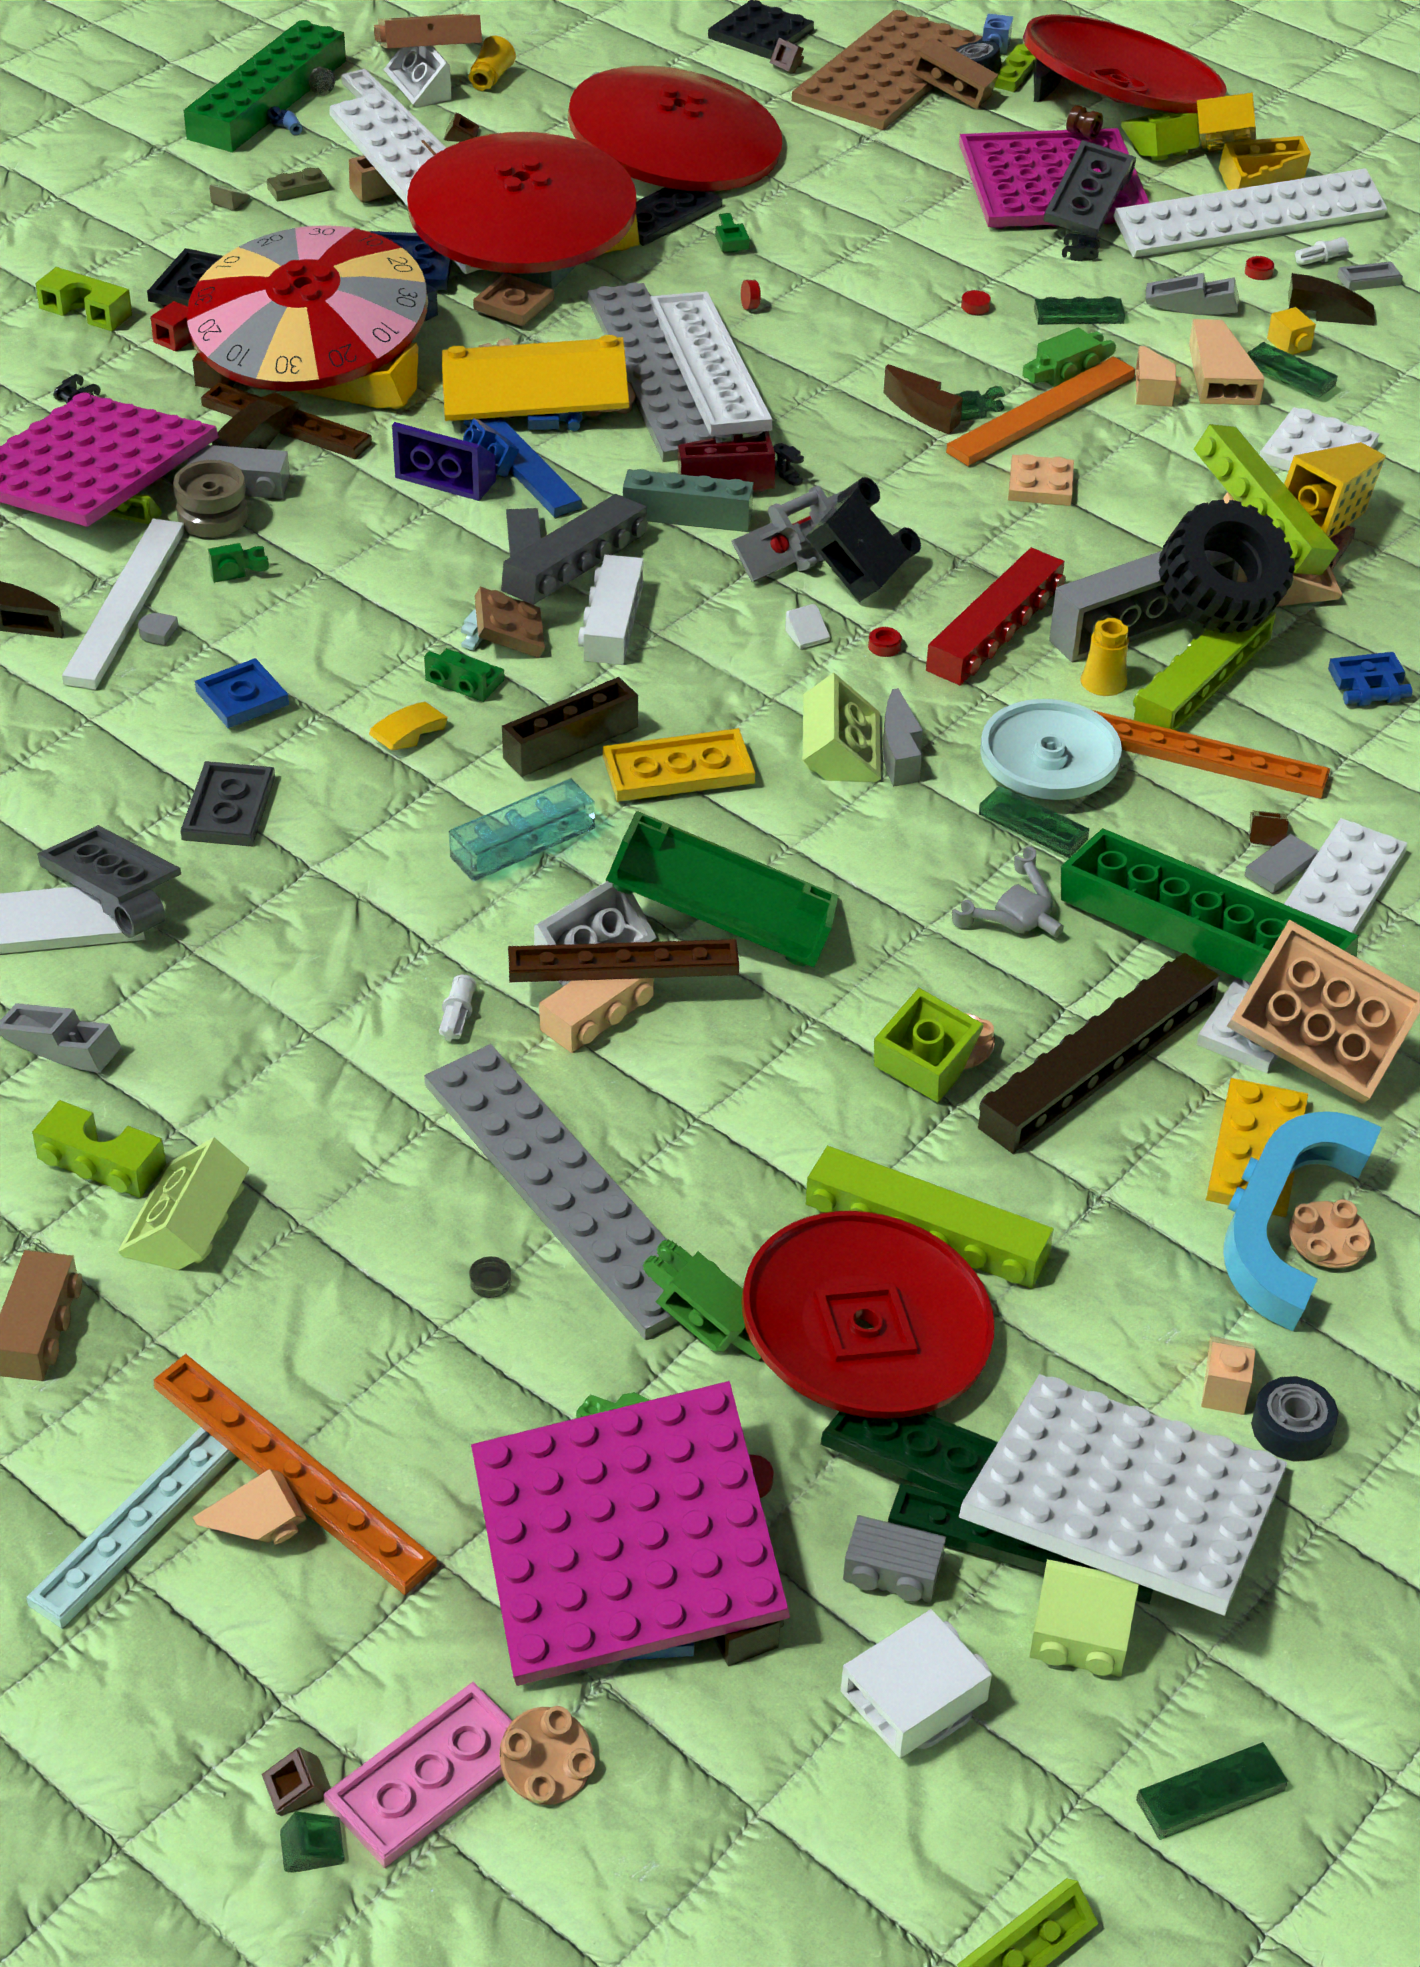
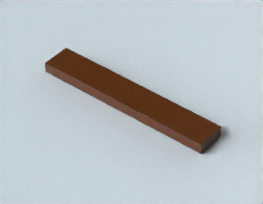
[201,383,372,459]
[508,939,739,983]

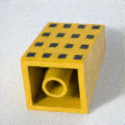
[1284,442,1386,538]

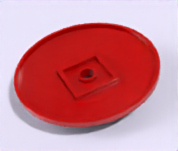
[742,1211,994,1419]

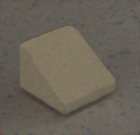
[209,184,250,211]

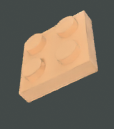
[1008,454,1074,506]

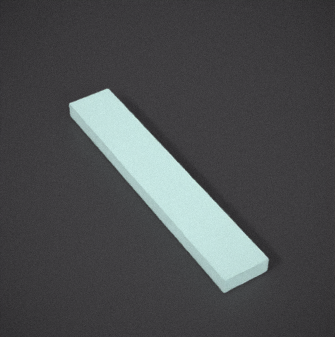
[26,1427,236,1629]

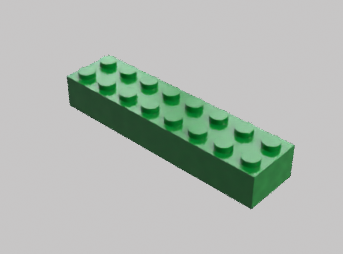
[183,20,346,153]
[1061,828,1359,984]

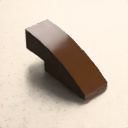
[883,364,963,435]

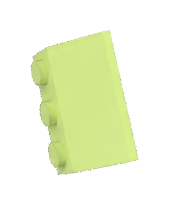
[802,673,881,782]
[118,1137,249,1270]

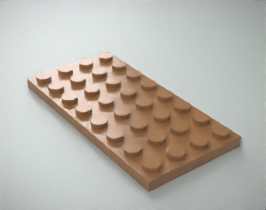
[791,10,983,130]

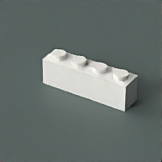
[578,554,644,665]

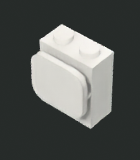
[841,1609,992,1759]

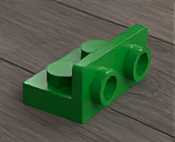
[424,648,505,702]

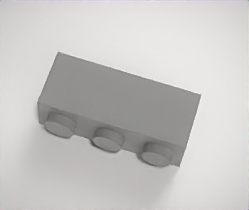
[186,445,290,499]

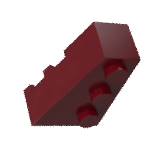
[678,431,775,493]

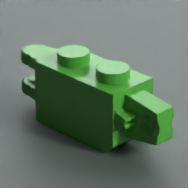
[1022,327,1117,387]
[642,1239,761,1361]

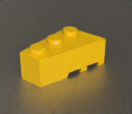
[1219,136,1311,190]

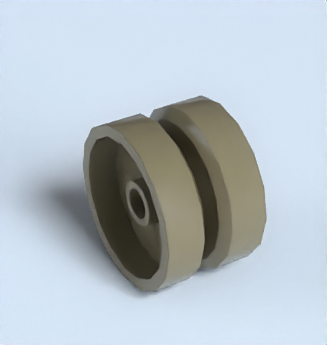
[173,460,248,538]

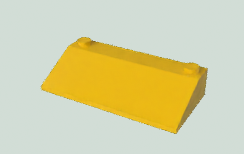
[442,335,629,421]

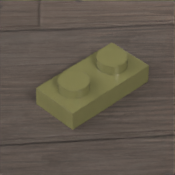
[267,167,329,202]

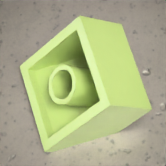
[1029,1559,1139,1677]

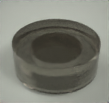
[309,67,335,96]
[469,1256,511,1298]

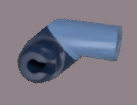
[267,106,303,135]

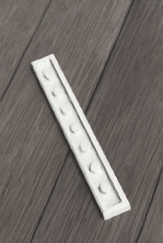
[341,69,446,154]
[62,518,185,690]

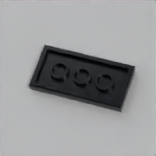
[636,187,722,246]

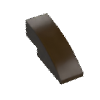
[1288,273,1375,326]
[212,392,300,449]
[0,581,64,638]

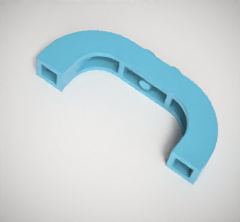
[1223,1112,1382,1331]

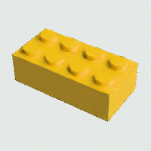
[1197,92,1256,152]

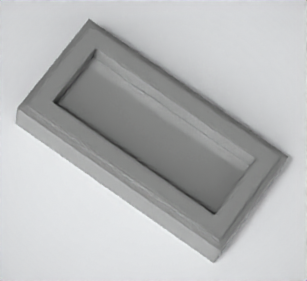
[1337,261,1403,291]
[1244,834,1319,893]

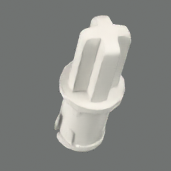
[1295,237,1349,265]
[439,974,476,1042]

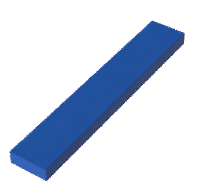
[464,417,582,517]

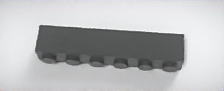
[501,494,648,605]

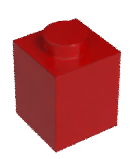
[150,301,192,352]

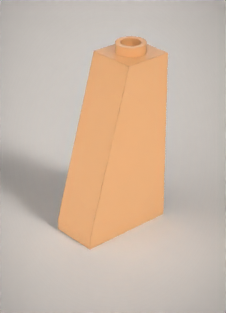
[1189,319,1265,405]

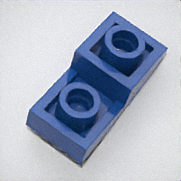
[463,418,519,477]

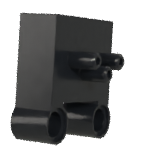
[805,477,921,602]

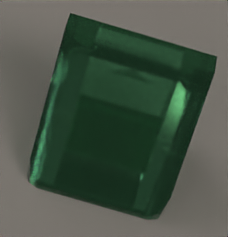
[280,1811,345,1872]

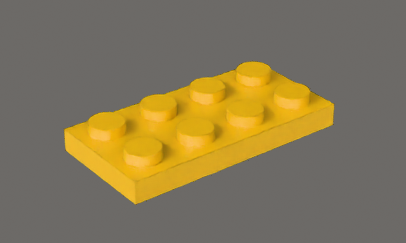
[603,728,755,802]
[1206,1078,1308,1217]

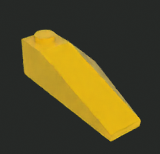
[299,342,419,409]

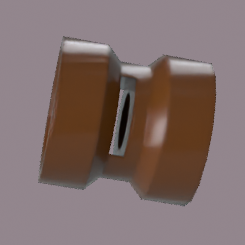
[1066,105,1103,140]

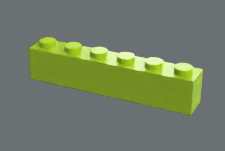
[1193,424,1339,575]
[1133,611,1276,730]
[805,1145,1054,1289]

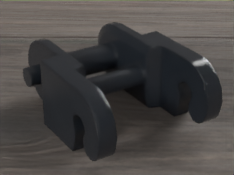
[1062,233,1100,261]
[53,374,101,404]
[773,443,804,486]

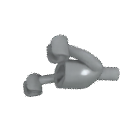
[952,847,1064,938]

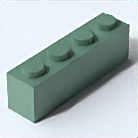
[623,469,754,532]

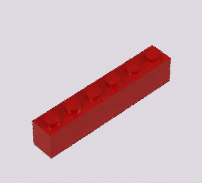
[926,547,1066,686]

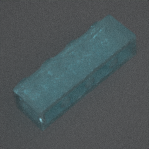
[449,778,595,882]

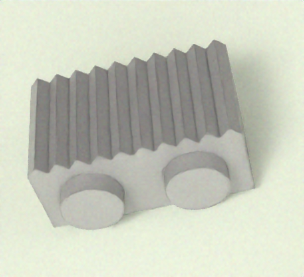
[843,1515,946,1603]

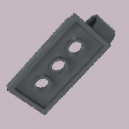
[1043,140,1136,238]
[37,825,181,938]

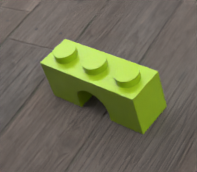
[35,267,132,331]
[32,1100,166,1198]

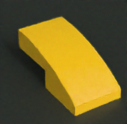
[369,702,448,750]

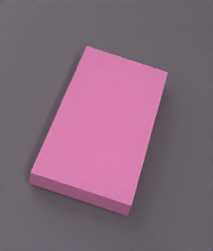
[323,1682,512,1868]

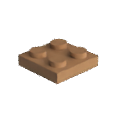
[473,273,554,326]
[475,586,545,658]

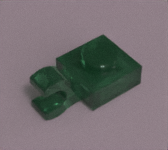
[955,386,1005,421]

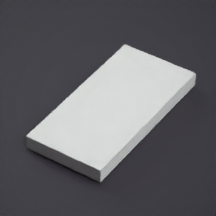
[0,886,145,954]

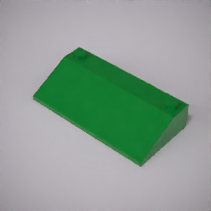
[606,811,839,968]

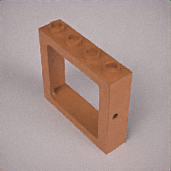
[374,13,482,48]

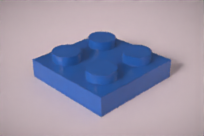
[195,658,289,728]

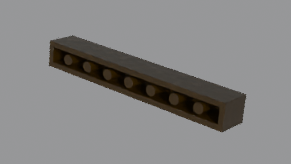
[978,952,1220,1154]

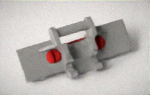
[731,486,842,582]

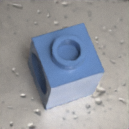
[982,14,1013,54]

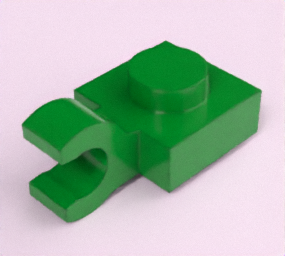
[715,213,750,252]
[208,543,269,583]

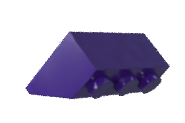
[392,422,496,501]

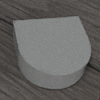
[138,613,178,645]

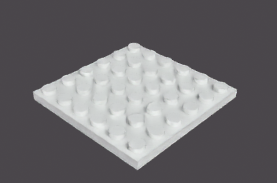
[959,1374,1287,1616]

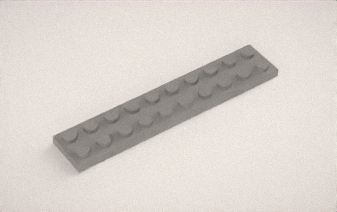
[588,282,722,462]
[424,1044,679,1340]

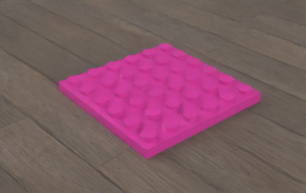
[959,128,1150,229]
[0,393,219,527]
[471,1381,790,1686]

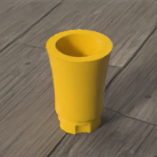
[468,36,516,91]
[1080,618,1129,696]

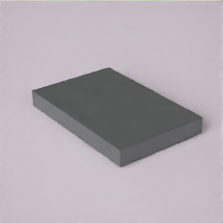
[180,761,275,847]

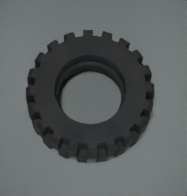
[1158,500,1295,633]

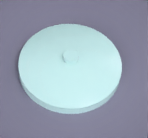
[980,699,1122,800]

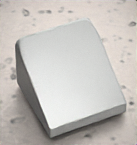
[785,604,830,649]

